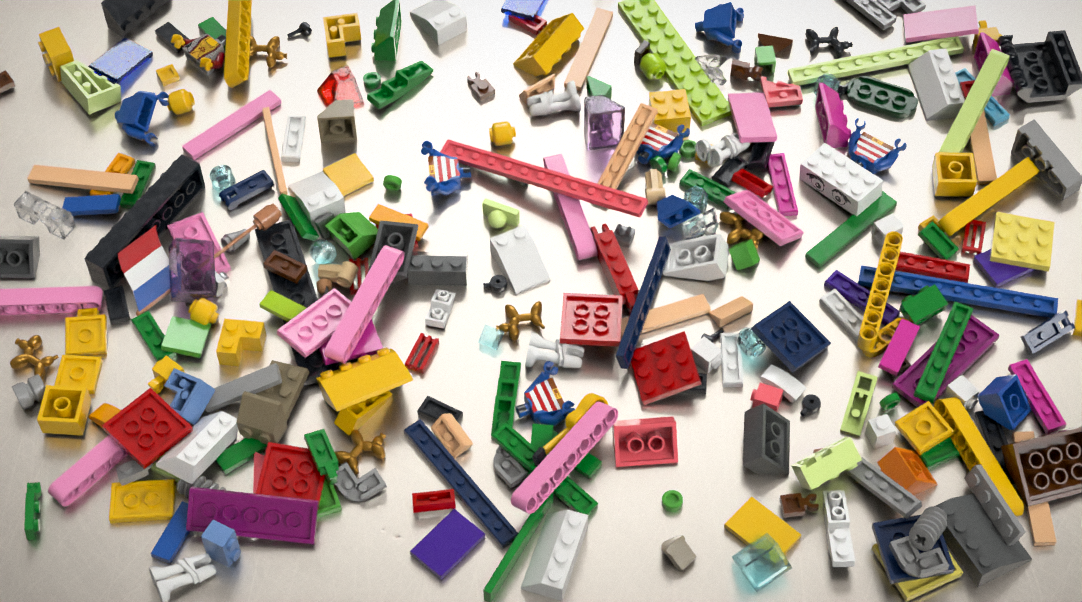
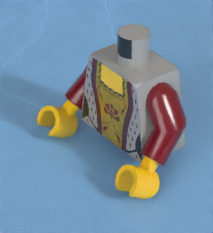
[171,34,226,76]

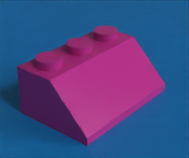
[974,32,1014,97]
[815,82,852,148]

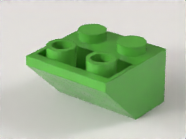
[325,211,378,260]

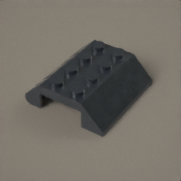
[998,30,1082,103]

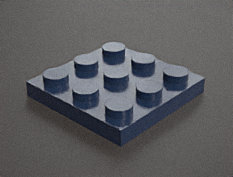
[751,301,831,373]
[872,515,955,584]

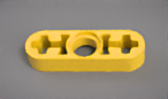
[862,318,910,358]

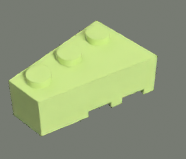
[60,60,121,114]
[791,437,862,490]

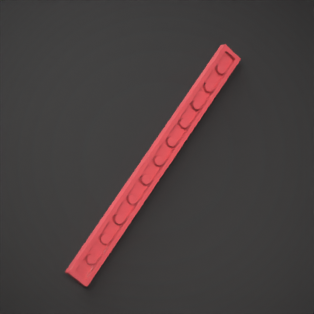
[440,139,648,218]

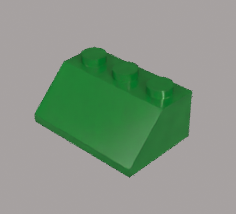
[371,0,402,61]

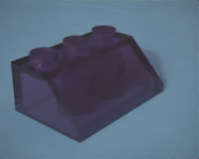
[583,95,625,151]
[168,238,217,303]

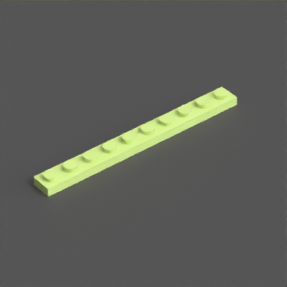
[787,36,964,86]

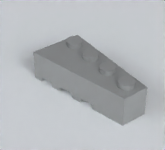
[1011,119,1082,200]

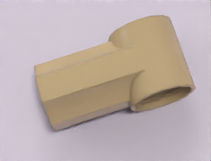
[645,169,666,205]
[318,261,359,287]

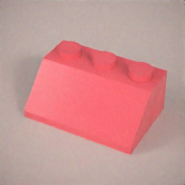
[612,416,678,467]

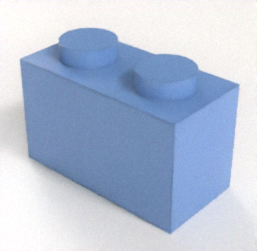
[201,520,241,567]

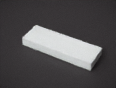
[281,115,306,162]
[819,289,863,342]
[720,333,744,387]

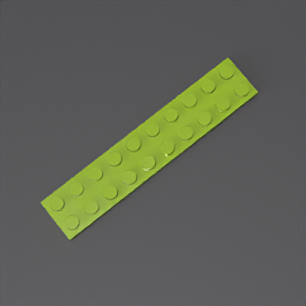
[617,0,732,127]

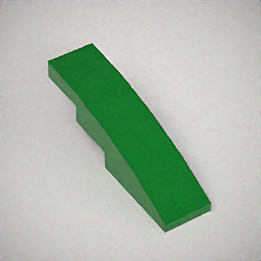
[366,60,434,109]
[491,361,522,435]

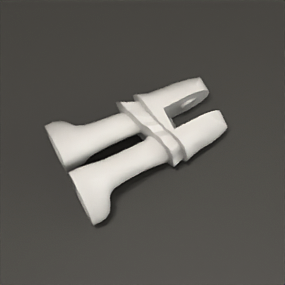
[527,80,581,116]
[695,133,750,167]
[525,332,584,368]
[149,553,216,602]

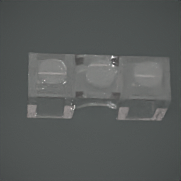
[14,191,76,240]

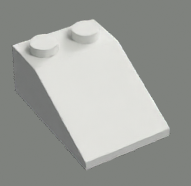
[409,0,468,45]
[288,171,346,226]
[490,225,551,294]
[663,233,730,281]

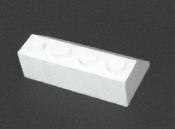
[908,48,965,121]
[156,411,238,484]
[521,509,588,601]

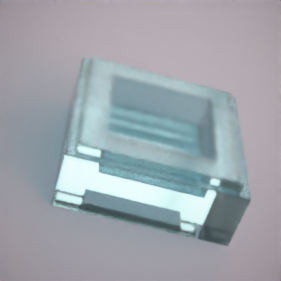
[478,324,504,350]

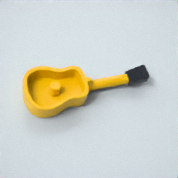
[532,393,608,467]

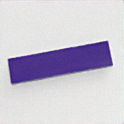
[824,269,900,326]

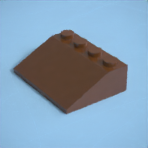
[1001,426,1082,507]

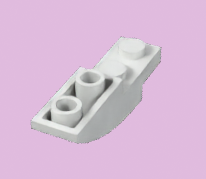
[823,490,855,567]

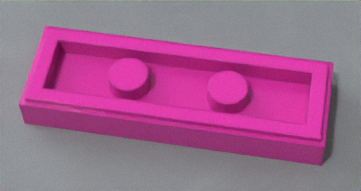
[878,319,920,376]

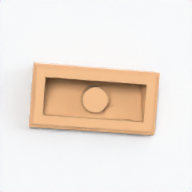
[519,74,555,104]
[709,296,753,328]
[430,413,473,459]

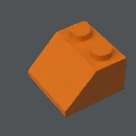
[877,447,938,496]

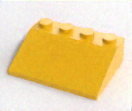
[316,347,413,411]

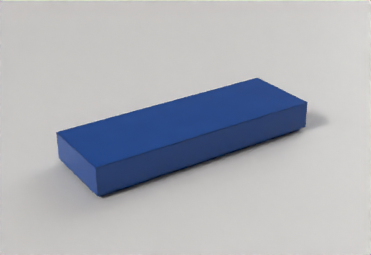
[61,194,121,216]
[151,501,190,564]

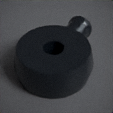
[483,275,508,293]
[800,394,821,417]

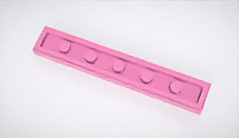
[182,89,282,160]

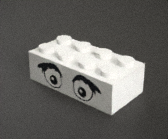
[799,143,883,216]

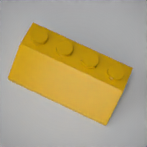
[512,12,585,77]

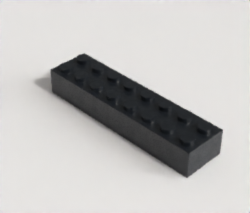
[84,154,206,289]

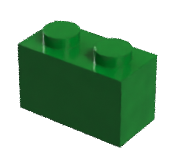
[899,284,948,325]

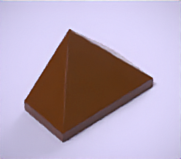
[757,33,794,55]

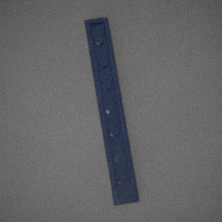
[616,236,671,369]
[404,419,518,549]

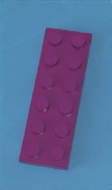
[892,315,1000,407]
[186,487,319,544]

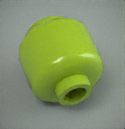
[640,53,666,80]

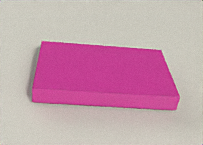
[319,319,383,365]

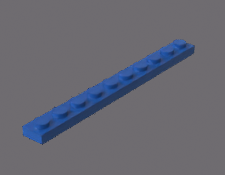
[858,265,1058,318]

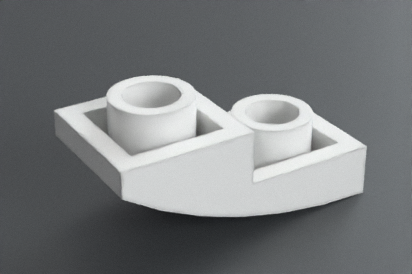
[425,289,455,329]
[759,364,806,403]

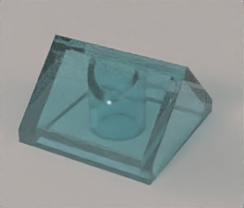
[732,533,792,592]

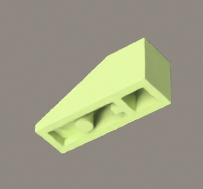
[840,371,878,436]

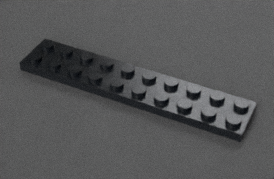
[254,220,340,386]

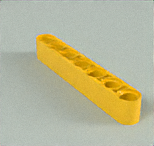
[224,0,252,88]
[937,157,1040,237]
[857,231,903,351]
[934,397,1024,517]

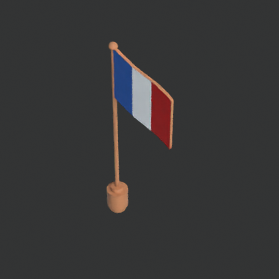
[118,203,282,316]

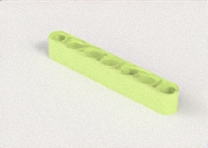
[939,49,1010,153]

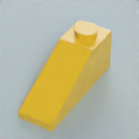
[334,391,393,436]

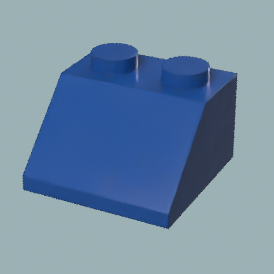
[977,374,1031,430]

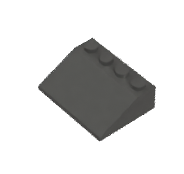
[935,493,1032,587]

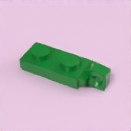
[304,429,339,485]
[24,482,42,540]

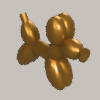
[249,35,288,68]
[719,211,765,248]
[496,301,545,341]
[10,335,59,380]
[334,429,386,474]

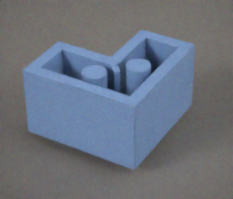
[164,368,215,425]

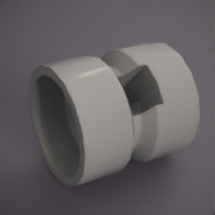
[12,374,46,410]

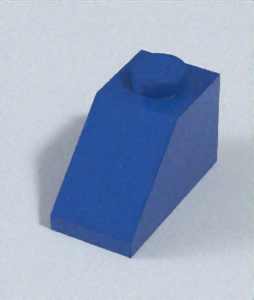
[657,194,700,229]

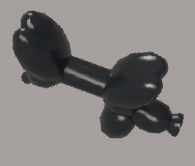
[805,26,853,58]

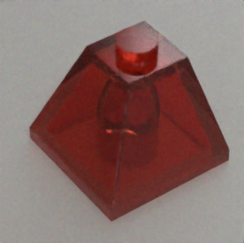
[317,65,365,108]

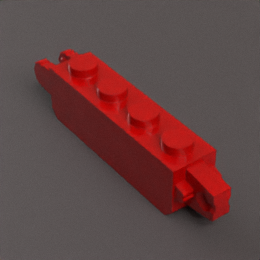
[590,223,639,313]

